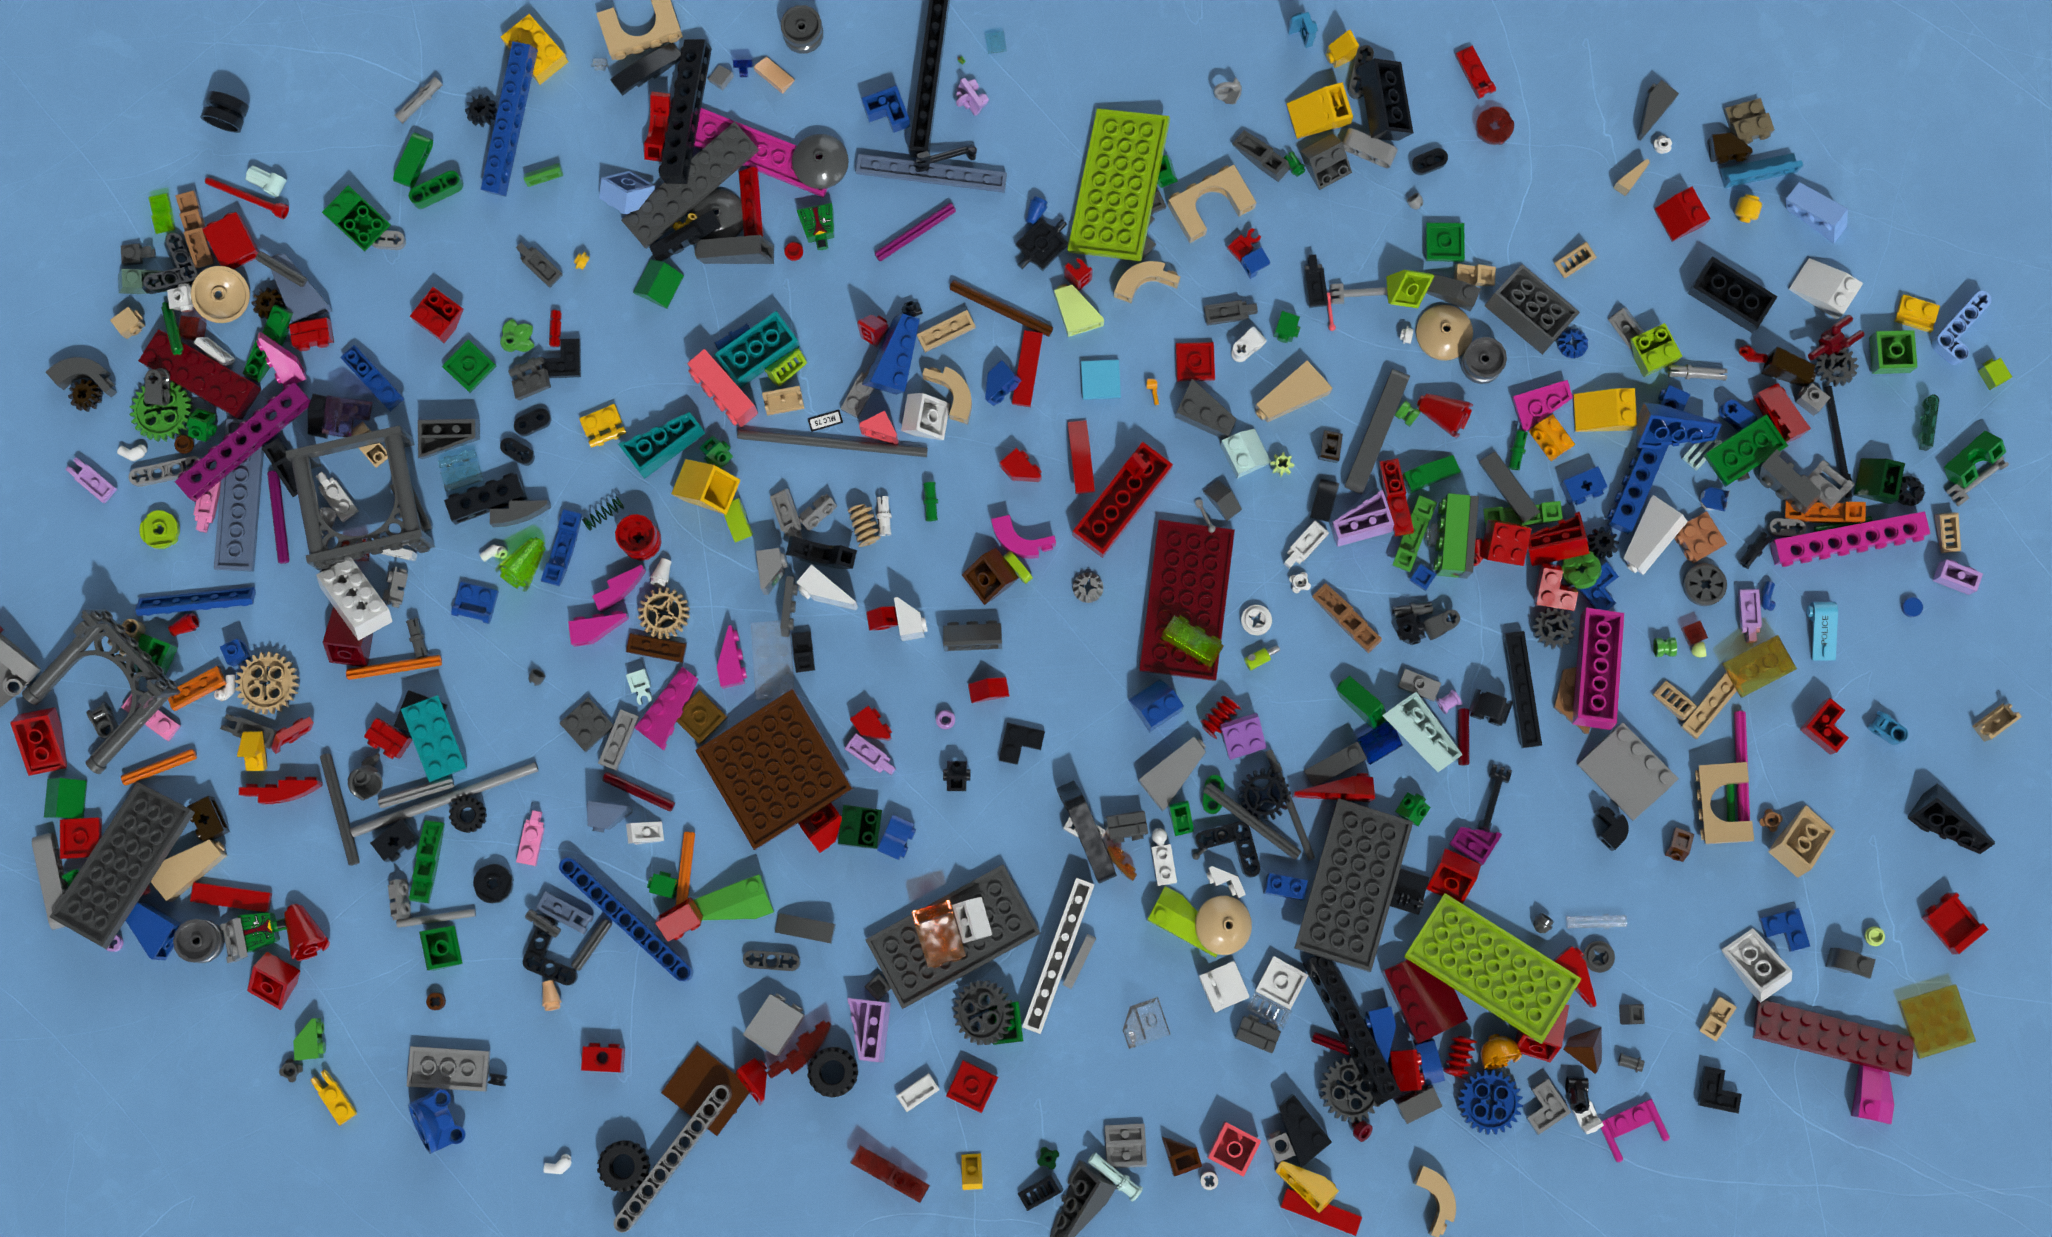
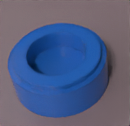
[1902,597,1923,617]

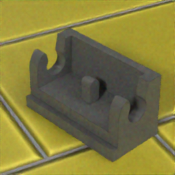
[1394,1085,1443,1124]

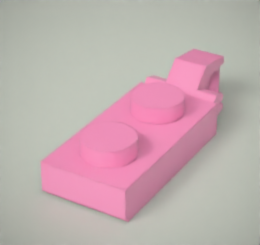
[193,481,221,533]
[516,810,545,866]

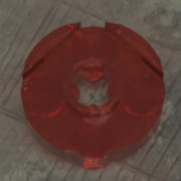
[1476,107,1514,145]

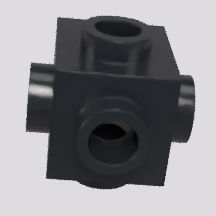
[1396,613,1426,645]
[943,761,971,791]

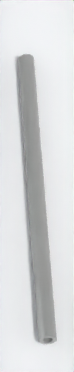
[350,762,539,837]

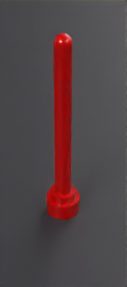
[205,177,289,219]

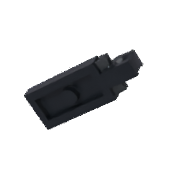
[1304,254,1328,308]

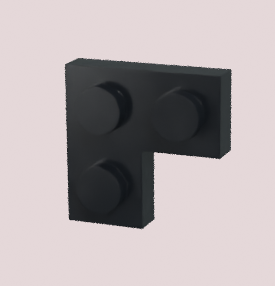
[542,339,581,378]
[999,723,1045,765]
[1698,1066,1742,1114]

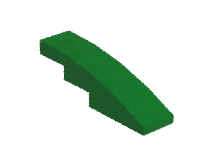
[409,820,445,904]

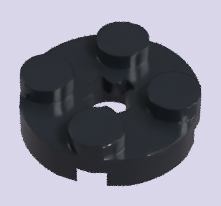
[473,864,514,904]

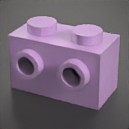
[1933,559,1983,595]

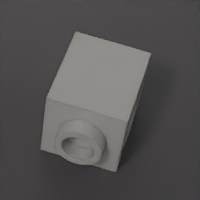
[1266,1130,1295,1163]

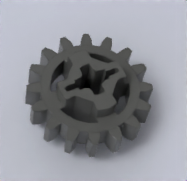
[1815,347,1859,387]
[1532,608,1576,649]

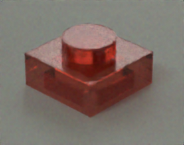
[1681,621,1708,646]

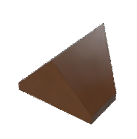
[1563,1027,1602,1074]
[1161,1136,1202,1177]

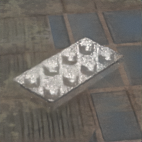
[751,621,795,700]

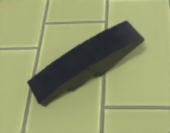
[610,43,681,96]

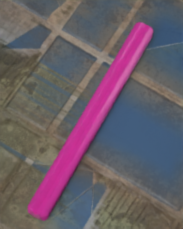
[1734,711,1750,822]

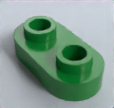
[1202,775,1224,814]

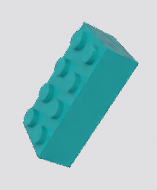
[714,311,800,388]
[401,695,467,782]

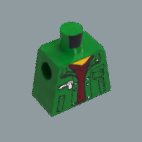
[797,203,834,250]
[237,913,286,953]

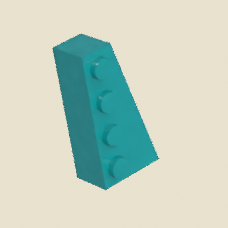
[618,412,705,479]

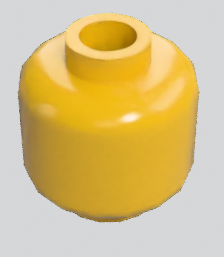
[1735,194,1762,223]

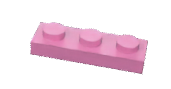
[121,694,181,741]

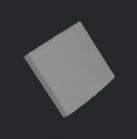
[1105,1124,1147,1168]

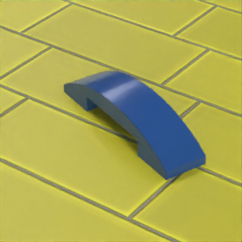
[541,509,582,586]

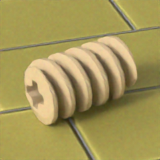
[848,504,881,547]

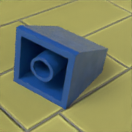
[1128,679,1184,732]
[125,902,182,961]

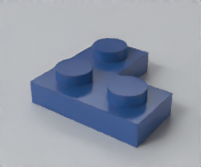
[1578,562,1619,610]
[1759,908,1810,952]

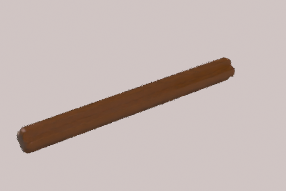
[950,280,1053,337]

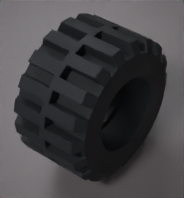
[807,1047,858,1098]
[597,1140,650,1192]

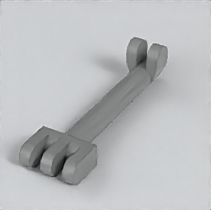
[1330,283,1388,304]
[1946,456,2009,506]

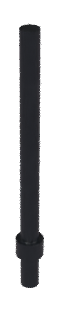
[1824,386,1853,498]

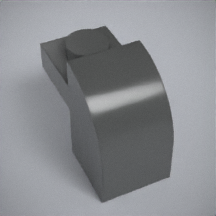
[1825,948,1876,979]

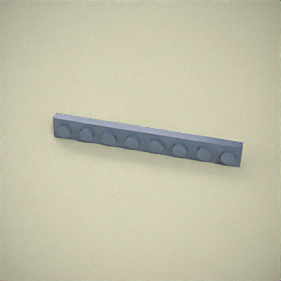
[856,154,1007,193]

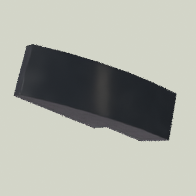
[262,437,298,497]

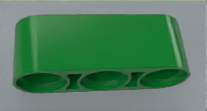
[393,132,433,188]
[408,171,464,209]

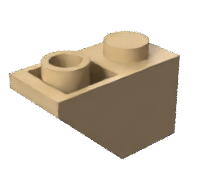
[348,421,388,468]

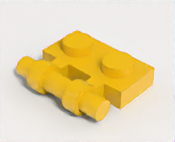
[579,404,626,448]

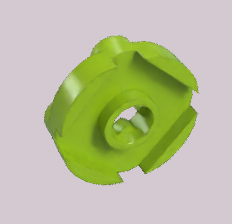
[139,510,180,549]

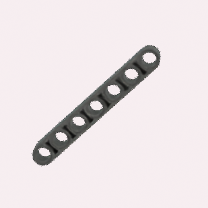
[1344,368,1410,494]

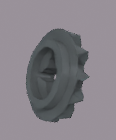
[1583,941,1615,973]

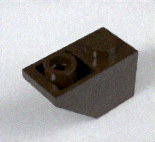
[1708,133,1753,164]

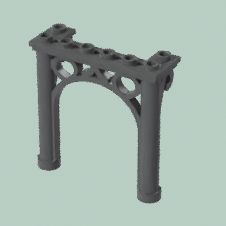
[22,609,181,774]

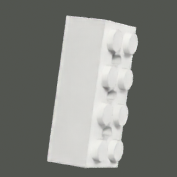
[316,558,393,641]

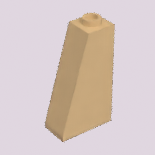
[1255,360,1333,423]
[151,840,227,902]

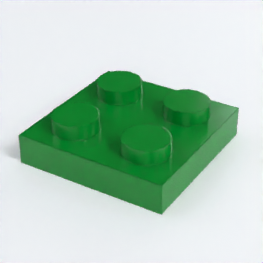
[1426,223,1465,262]
[442,340,496,393]

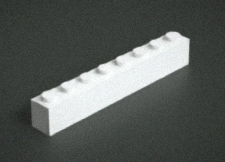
[1022,878,1095,1034]

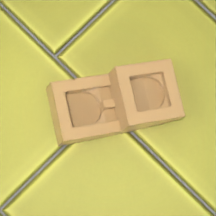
[1454,264,1496,286]
[1699,996,1737,1041]

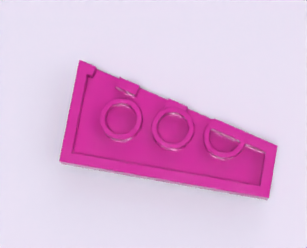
[634,667,699,750]

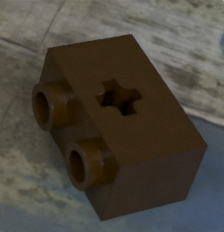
[187,796,230,842]

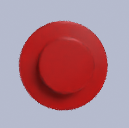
[784,242,803,261]

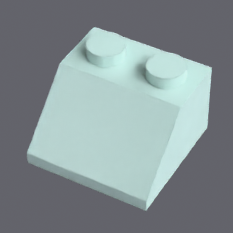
[1220,429,1271,479]

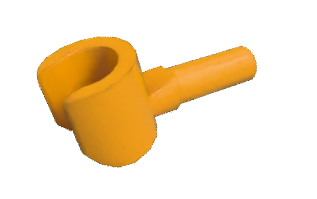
[1146,379,1159,405]

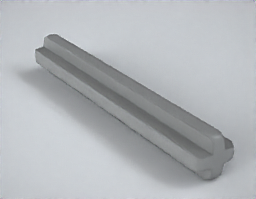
[378,777,454,808]

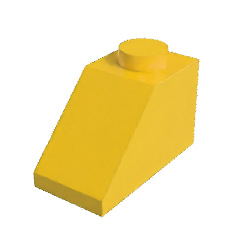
[1326,29,1359,68]

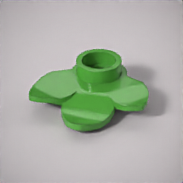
[500,319,535,352]

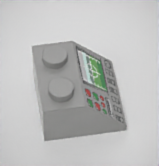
[756,548,788,595]

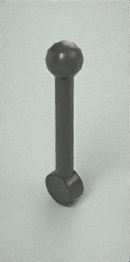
[1192,831,1225,860]

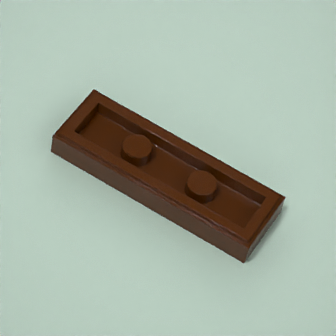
[626,633,687,663]

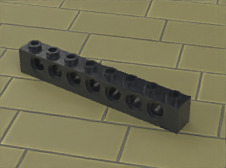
[659,39,712,184]
[1303,956,1402,1106]

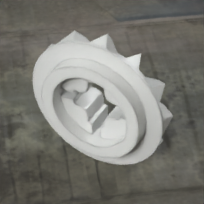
[1241,605,1272,636]

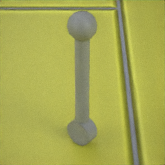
[1195,500,1216,533]

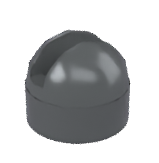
[528,669,546,686]

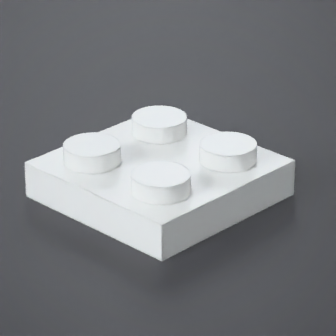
[1255,956,1308,1010]

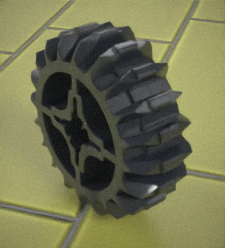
[1238,768,1291,821]

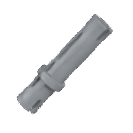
[394,76,443,124]
[1668,364,1728,381]

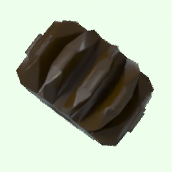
[251,287,286,320]
[68,379,103,412]

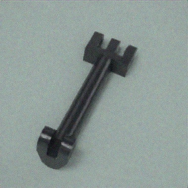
[915,144,977,172]
[1478,764,1512,832]

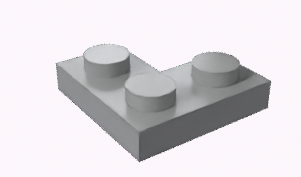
[1526,1079,1571,1135]

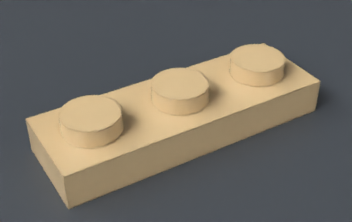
[917,310,976,353]

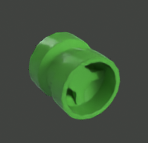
[1394,401,1421,427]
[1653,637,1677,657]

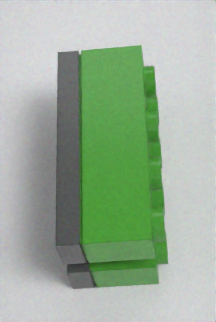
[1434,493,1479,579]

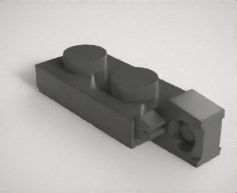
[516,243,563,288]
[1204,300,1258,326]

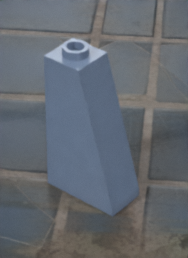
[271,253,332,323]

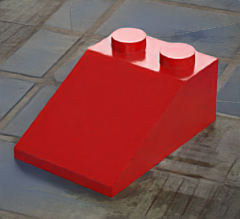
[10,707,67,776]

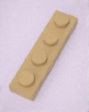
[1681,668,1746,739]

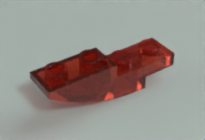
[767,1020,832,1079]
[850,1145,930,1203]

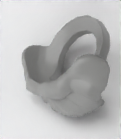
[1213,78,1242,105]

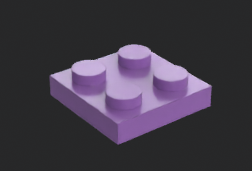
[1220,713,1266,760]

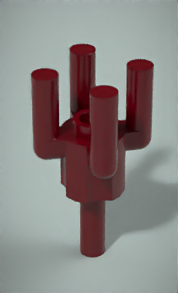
[1808,315,1865,360]

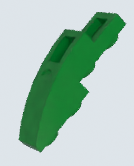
[242,305,293,382]

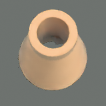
[542,980,562,1011]

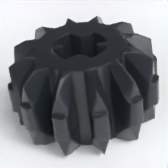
[465,94,498,127]
[1587,527,1619,560]

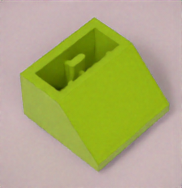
[1630,323,1682,378]

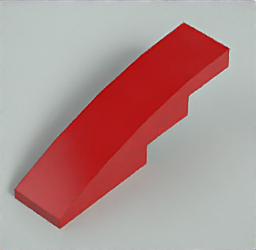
[1068,420,1095,494]

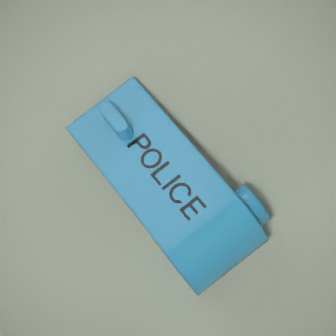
[1807,602,1838,660]

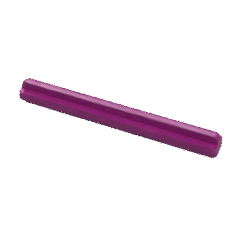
[875,203,956,261]
[267,471,289,564]

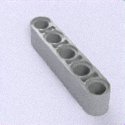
[32,832,68,930]

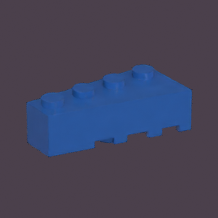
[862,314,920,395]

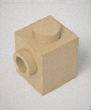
[110,307,145,339]

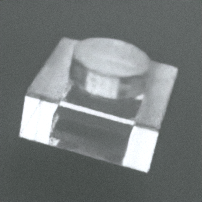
[1425,523,1439,547]

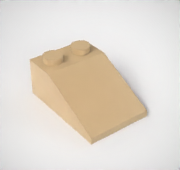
[1768,805,1835,878]

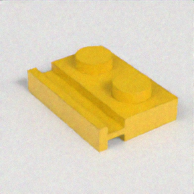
[1894,294,1940,333]

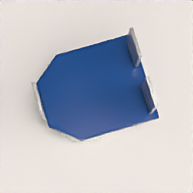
[1700,487,1730,512]

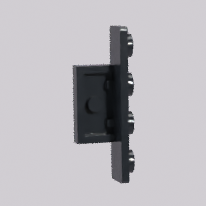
[649,210,721,261]

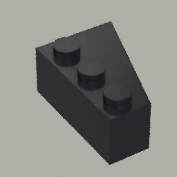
[1277,1094,1332,1168]

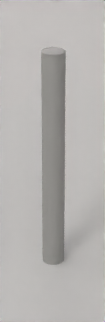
[396,909,476,928]

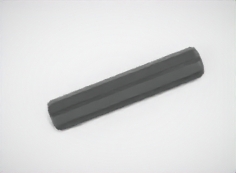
[256,251,307,287]
[571,918,612,971]

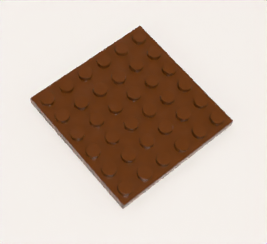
[695,689,854,850]

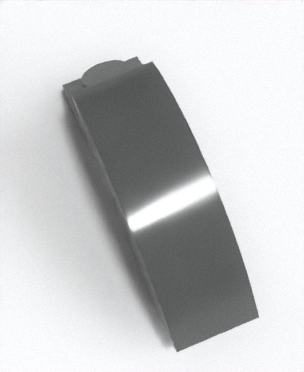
[46,357,117,397]

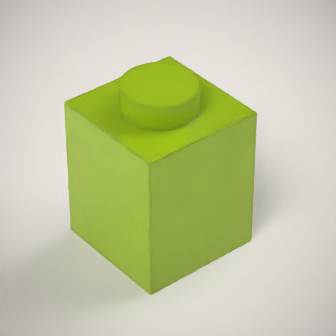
[1978,358,2012,390]

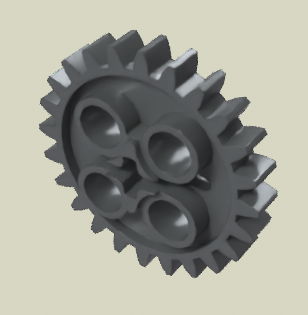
[953,981,1014,1045]
[1319,1057,1380,1123]

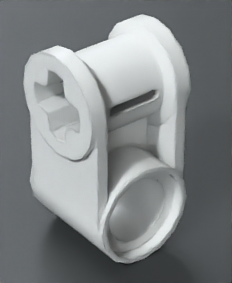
[1231,327,1267,362]

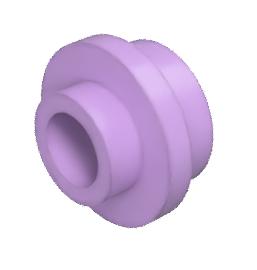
[936,710,955,730]

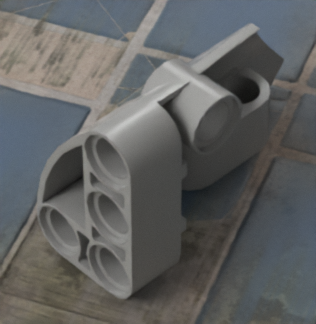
[0,633,41,707]

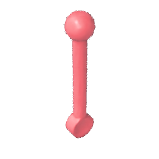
[1327,292,1336,331]

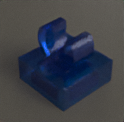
[733,60,754,77]

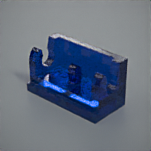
[1355,721,1403,765]

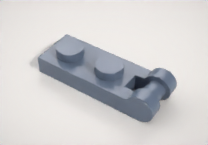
[536,891,594,934]

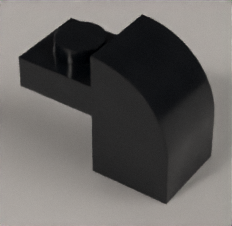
[1594,806,1629,851]

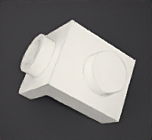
[1572,1100,1604,1134]

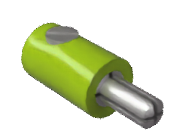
[1244,645,1280,671]

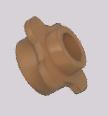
[1759,809,1783,832]

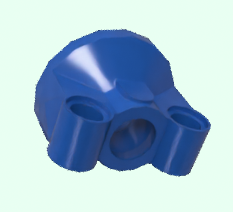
[408,1088,466,1154]

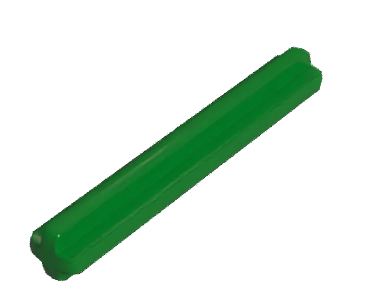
[161,302,183,355]

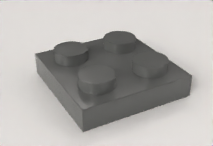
[559,697,614,752]

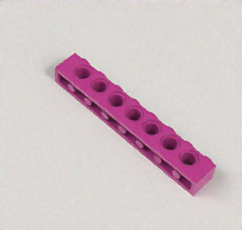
[1770,511,1930,567]

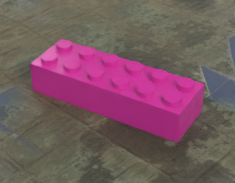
[1572,608,1625,730]

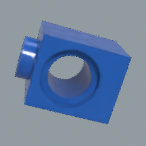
[220,638,252,667]

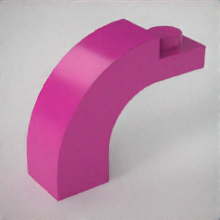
[991,515,1056,559]

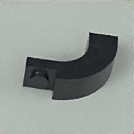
[786,536,857,569]

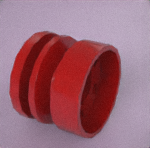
[615,514,662,561]

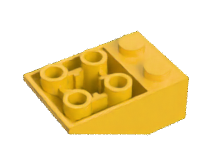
[1286,82,1353,139]

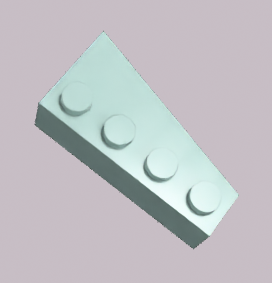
[1382,692,1463,772]

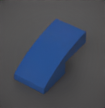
[1415,1039,1445,1086]

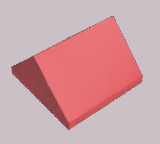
[859,411,899,445]

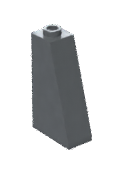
[695,235,774,264]

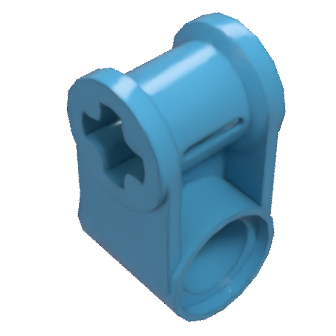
[1867,711,1908,745]

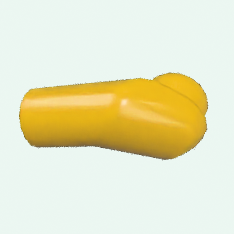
[673,213,697,231]

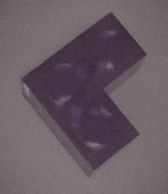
[322,395,373,437]

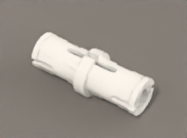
[876,496,892,536]

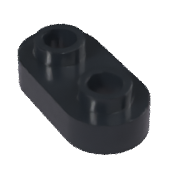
[1411,148,1448,175]
[514,408,551,436]

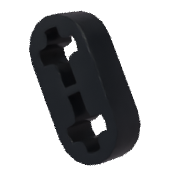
[500,438,535,466]

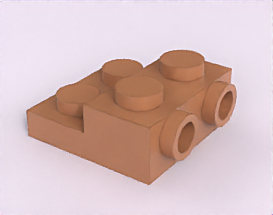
[1674,511,1727,564]

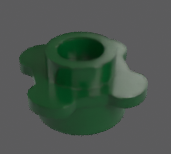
[1037,1147,1059,1169]

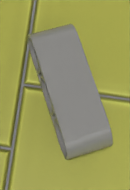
[1342,128,1398,168]

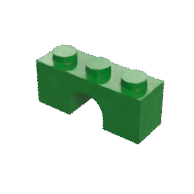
[1944,431,2006,489]

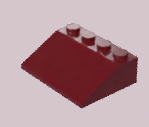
[1381,959,1468,1044]

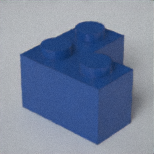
[861,85,911,133]

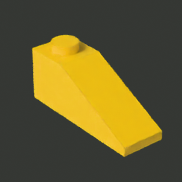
[1275,1161,1339,1213]

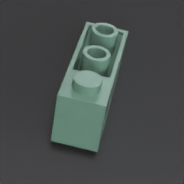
[118,269,175,294]

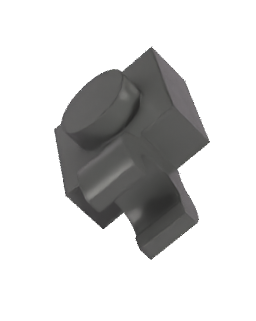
[121,243,156,266]

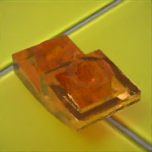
[1107,845,1137,882]

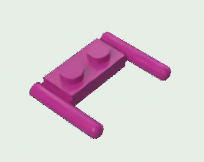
[1601,1099,1670,1162]

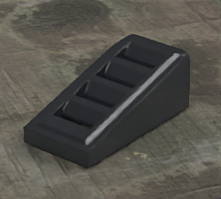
[1018,1173,1064,1211]

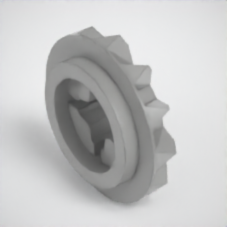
[1073,572,1103,603]

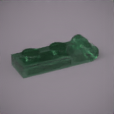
[1918,394,1939,451]

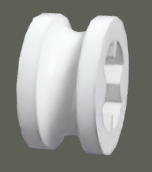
[1200,1171,1218,1190]

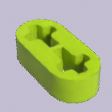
[1003,551,1033,584]

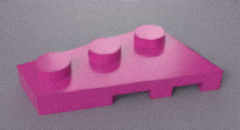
[1512,380,1573,432]

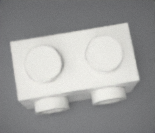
[952,897,992,943]

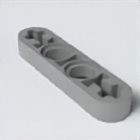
[129,456,199,487]

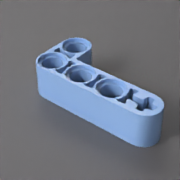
[1931,291,1991,365]

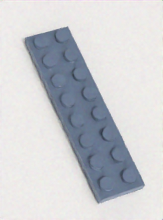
[214,419,264,572]

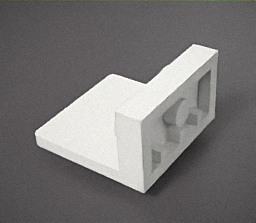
[1198,961,1249,1013]

